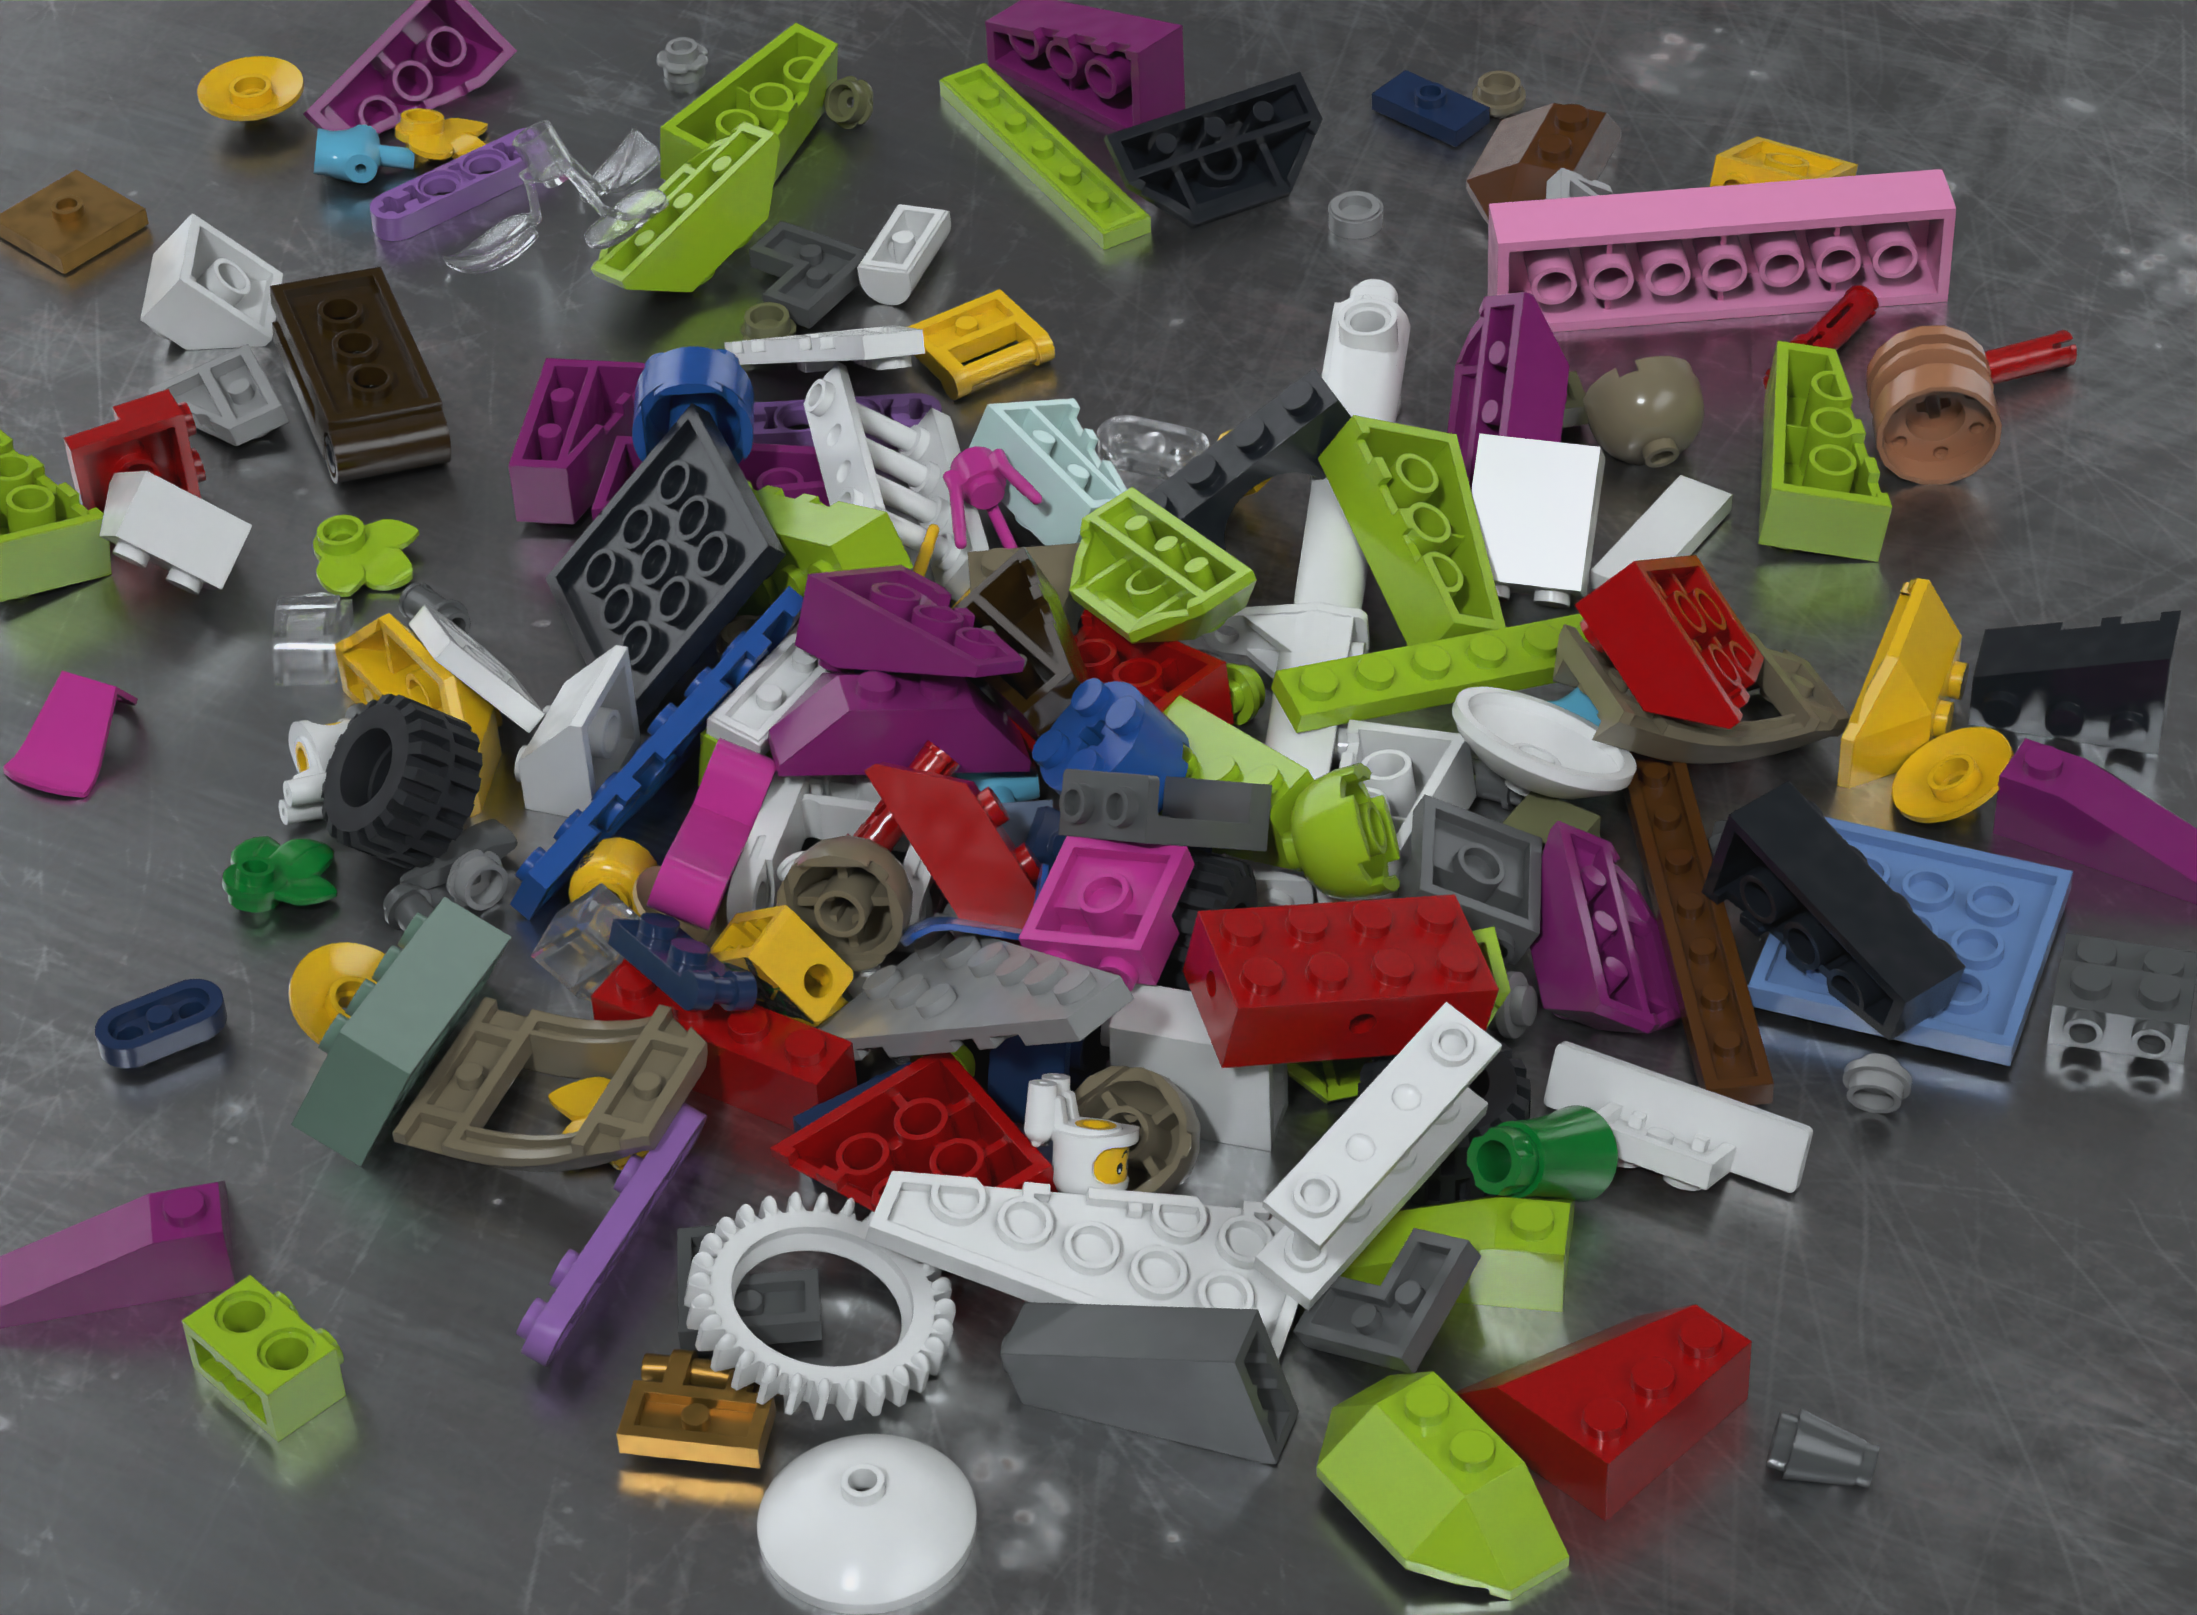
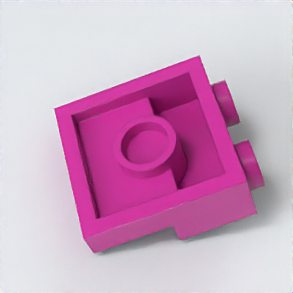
[1018,836,1195,991]

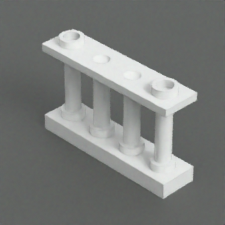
[803,361,990,602]
[1254,1002,1502,1311]

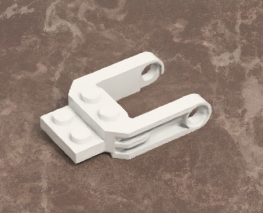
[727,770,945,954]

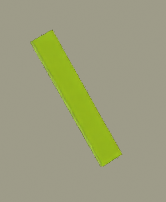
[939,63,1151,250]

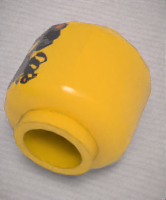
[568,837,658,933]

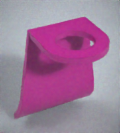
[3,670,138,798]

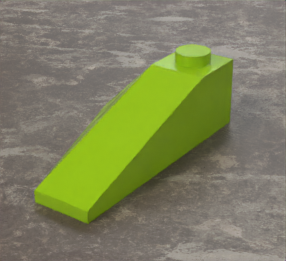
[1340,1195,1575,1312]

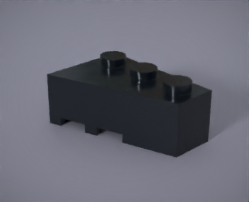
[1968,610,2181,755]

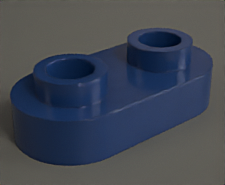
[95,979,227,1068]

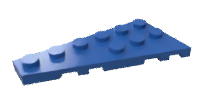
[510,586,803,920]

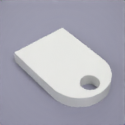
[409,604,545,733]

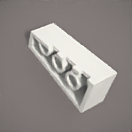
[1316,719,1477,903]

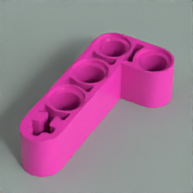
[646,738,776,931]

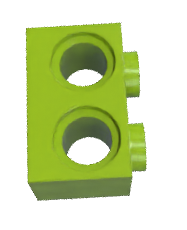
[182,1275,346,1442]

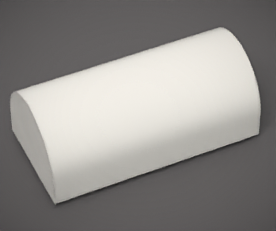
[857,204,951,305]

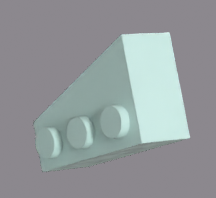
[969,398,1127,546]

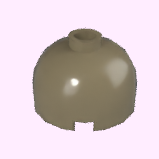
[1583,356,1705,468]
[777,835,913,972]
[1074,1066,1201,1194]

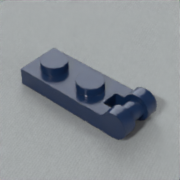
[608,913,757,1012]

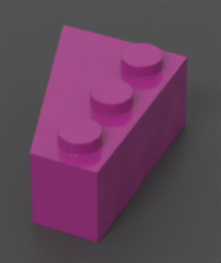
[508,358,645,525]

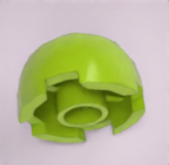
[1282,763,1400,901]

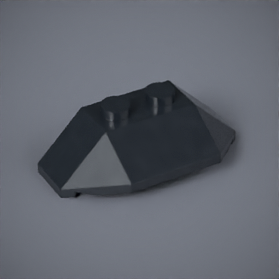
[1104,72,1323,229]

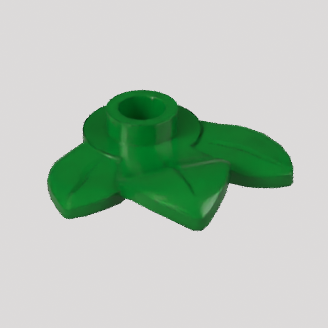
[222,836,337,913]

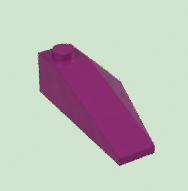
[1993,738,2197,905]

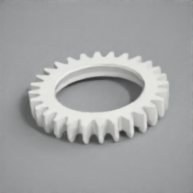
[684,1192,956,1421]

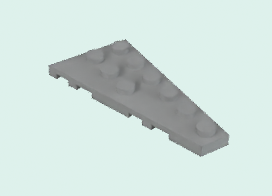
[816,930,1134,1061]

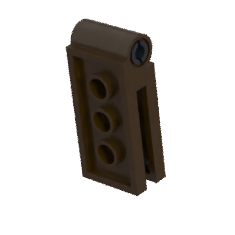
[270,267,451,484]

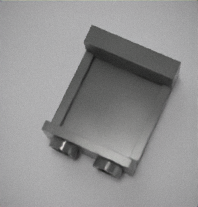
[1059,769,1272,851]

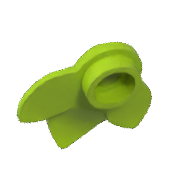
[313,515,419,597]

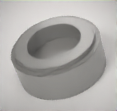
[1328,191,1383,240]

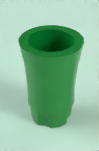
[1467,1105,1618,1202]

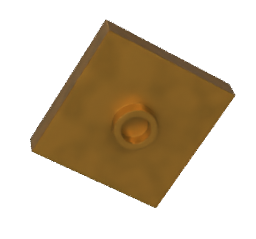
[0,169,149,274]

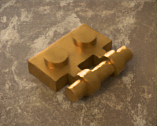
[616,1349,783,1468]

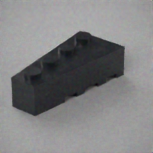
[1702,781,1966,1041]

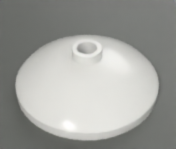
[1452,687,1637,799]
[757,1434,977,1615]

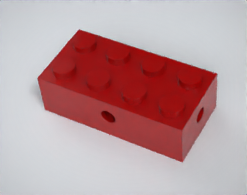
[1183,894,1499,1068]

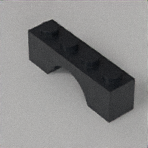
[1145,368,1351,551]

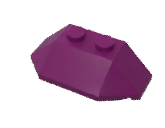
[1447,292,1570,490]
[768,671,1031,776]
[1530,820,1681,1034]

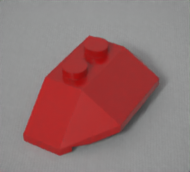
[864,762,1041,946]

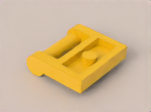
[908,289,1055,400]

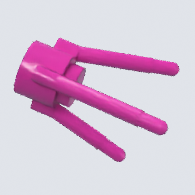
[943,446,1043,549]

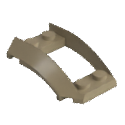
[1553,624,1850,764]
[392,997,708,1172]

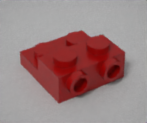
[63,389,206,513]

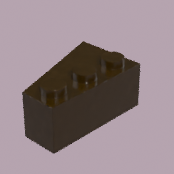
[952,546,1090,741]

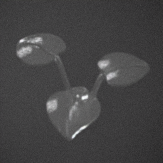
[442,120,669,274]

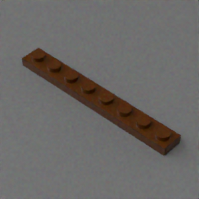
[1622,751,1774,1105]

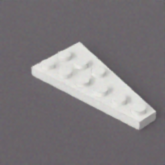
[724,325,925,373]
[865,1171,1299,1361]

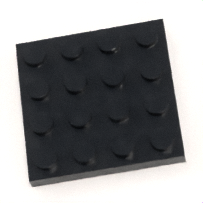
[545,403,787,726]

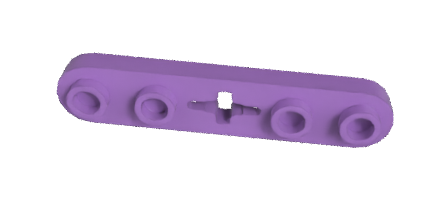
[516,1103,708,1367]

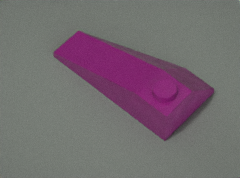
[303,0,517,135]
[795,565,1025,678]
[0,1180,236,1329]

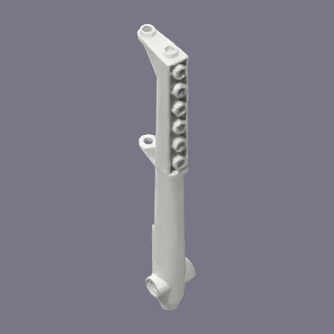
[1202,279,1411,907]

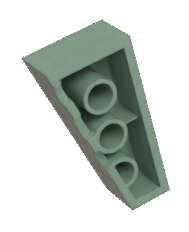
[291,896,512,1167]

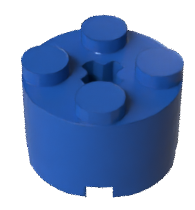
[632,346,754,464]
[1032,678,1190,813]

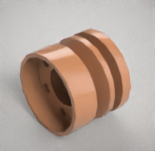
[1866,325,2002,485]

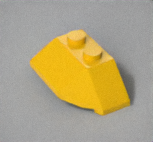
[1837,578,1969,789]
[334,613,502,818]

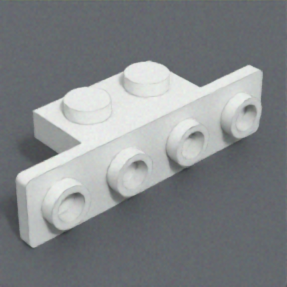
[1544,1041,1813,1193]

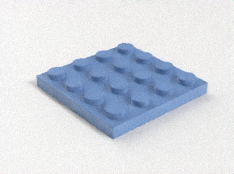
[1748,817,2073,1066]

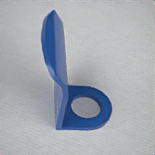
[900,863,1049,947]

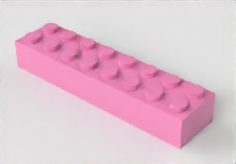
[1487,169,1956,332]

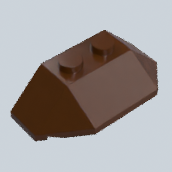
[1466,103,1621,225]

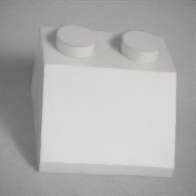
[140,213,283,350]
[100,471,253,595]
[514,645,641,817]

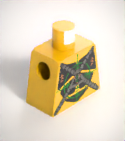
[710,905,854,1027]

